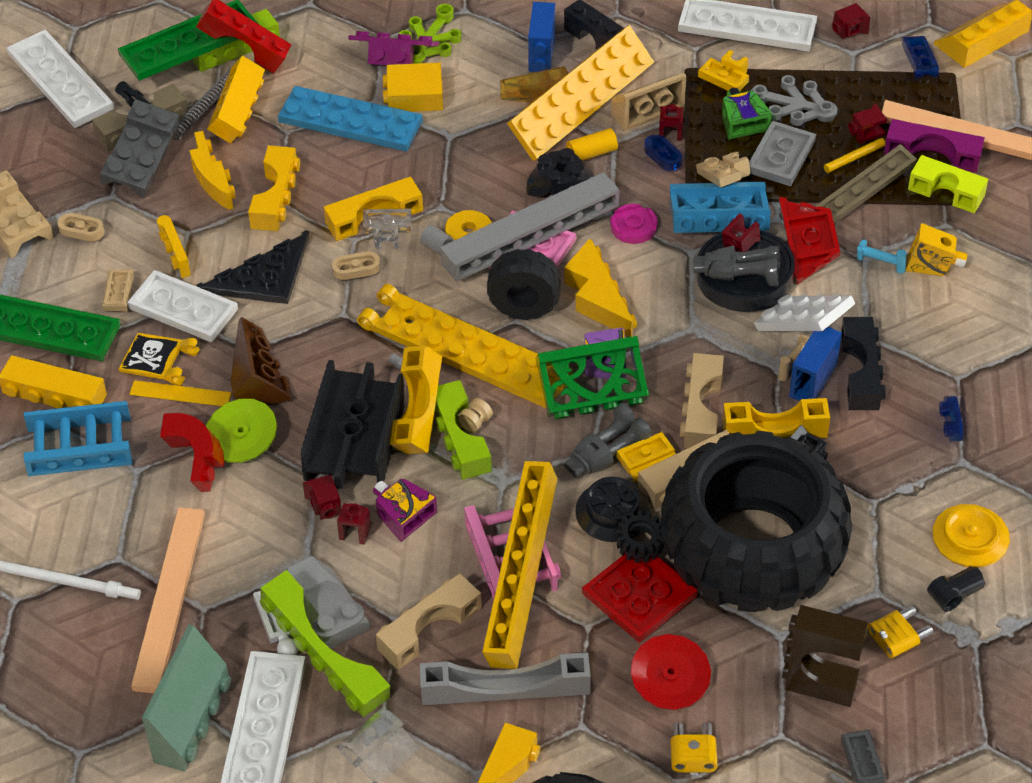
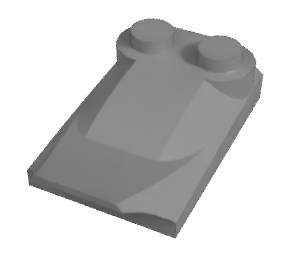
[286,556,370,649]

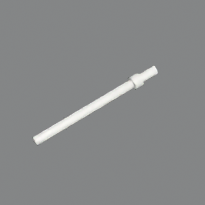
[0,561,141,600]

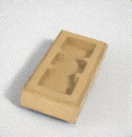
[102,269,134,312]

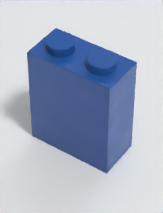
[528,2,555,73]
[789,327,842,401]

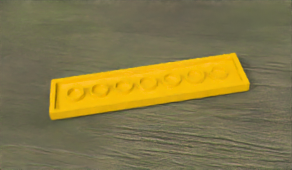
[507,25,654,161]

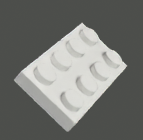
[127,270,238,342]
[754,294,855,331]

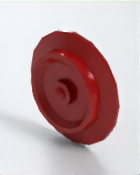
[630,634,711,710]

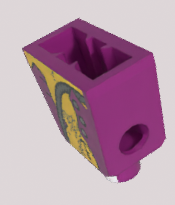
[373,479,437,542]

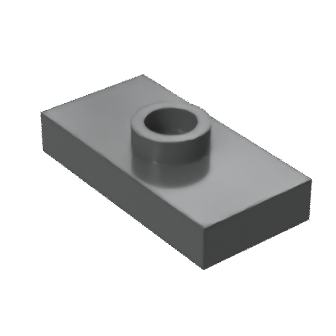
[841,730,885,783]

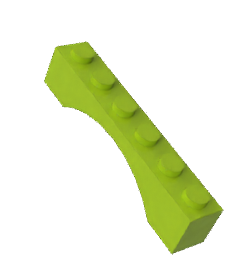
[260,570,390,717]

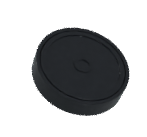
[697,228,795,312]

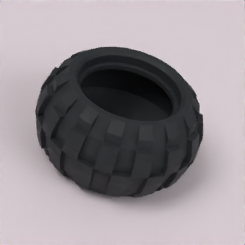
[661,431,852,612]

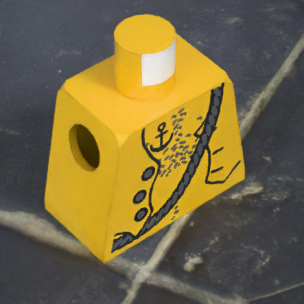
[906,223,967,276]

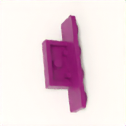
[348,31,439,65]

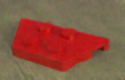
[779,197,840,284]

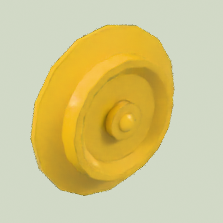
[932,504,1010,567]

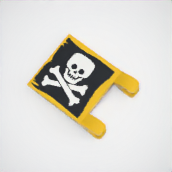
[119,333,200,386]

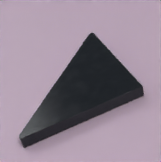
[196,230,310,304]

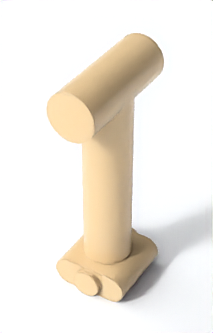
[778,334,810,381]

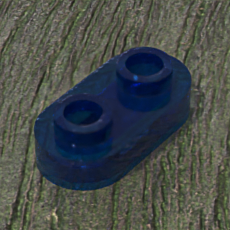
[644,135,682,171]
[939,395,963,442]

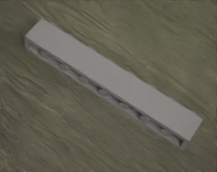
[440,172,619,282]

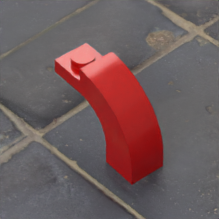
[160,413,224,492]

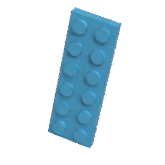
[278,86,423,152]

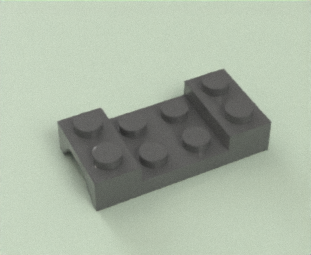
[100,99,179,198]

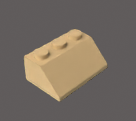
[611,73,686,131]

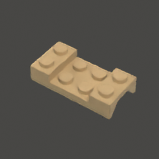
[0,170,54,259]

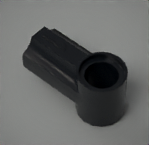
[927,566,985,612]

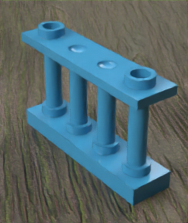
[24,401,132,477]

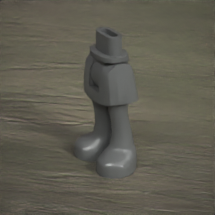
[694,246,780,287]
[563,403,652,478]

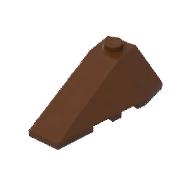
[231,317,292,405]

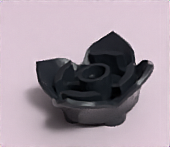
[526,148,594,197]

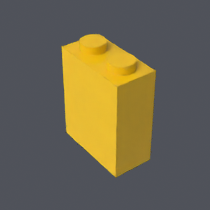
[383,62,443,112]

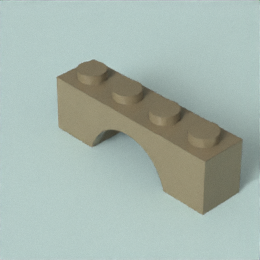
[92,84,188,152]

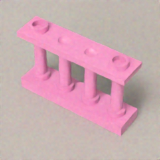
[464,505,561,601]

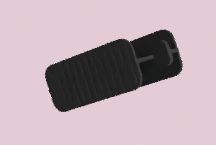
[301,360,405,489]

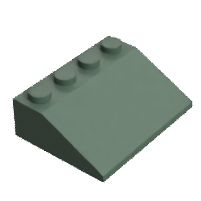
[142,624,231,772]

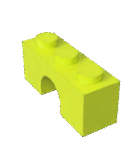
[908,155,988,214]

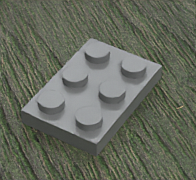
[749,121,816,186]

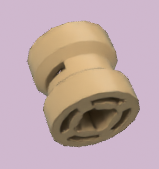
[457,398,493,434]

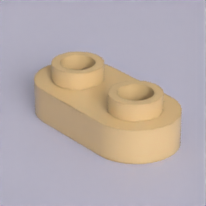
[57,213,105,242]
[332,251,380,280]

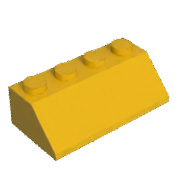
[934,0,1032,68]

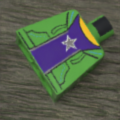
[722,88,772,139]

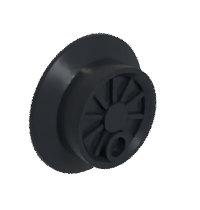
[575,477,650,542]

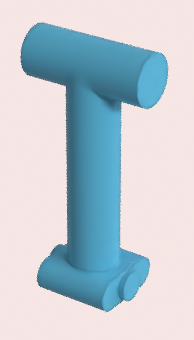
[857,240,906,273]

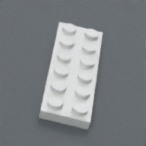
[678,0,817,52]
[6,30,114,128]
[221,651,306,783]

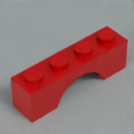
[196,0,291,74]

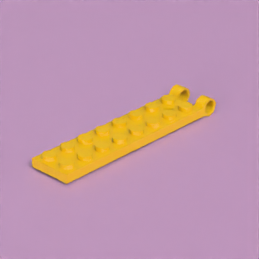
[357,284,573,408]

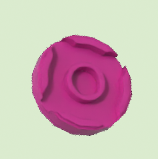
[610,204,658,244]

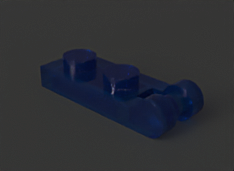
[902,36,939,78]

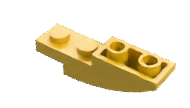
[189,131,236,210]

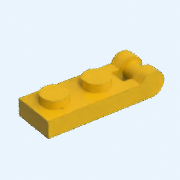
[157,215,191,278]

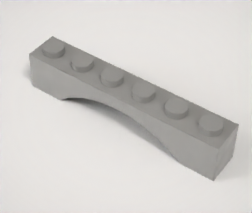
[420,653,591,705]

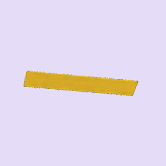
[129,380,231,406]

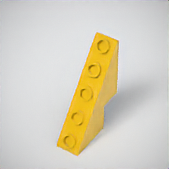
[564,239,637,337]

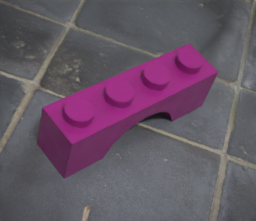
[884,119,985,173]

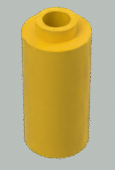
[564,128,618,161]

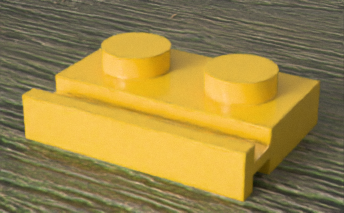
[617,432,676,483]

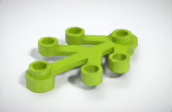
[399,4,462,64]

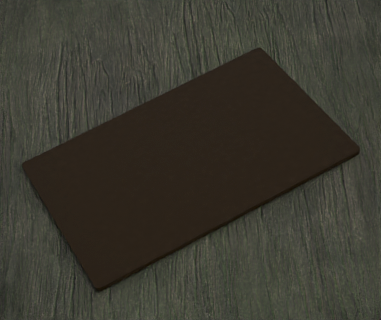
[684,68,961,206]

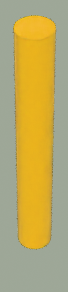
[824,138,886,173]

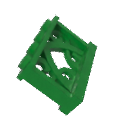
[535,336,649,420]

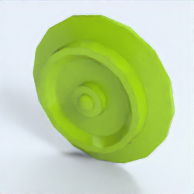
[206,399,278,463]

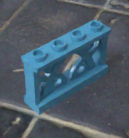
[669,182,771,233]

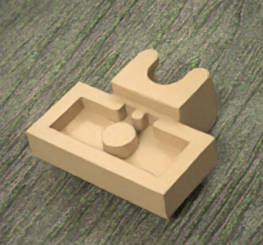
[696,152,750,188]

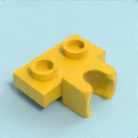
[698,50,749,91]

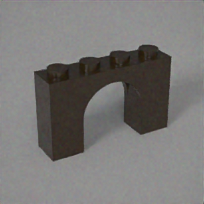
[782,605,868,707]

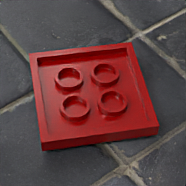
[582,554,698,643]

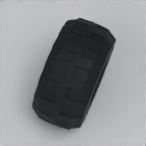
[487,249,561,320]

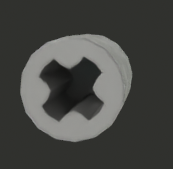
[420,225,454,255]

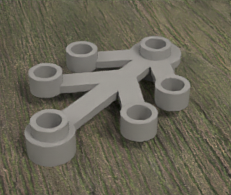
[751,75,837,126]

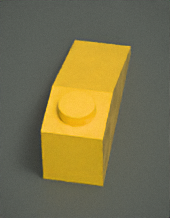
[478,722,541,783]

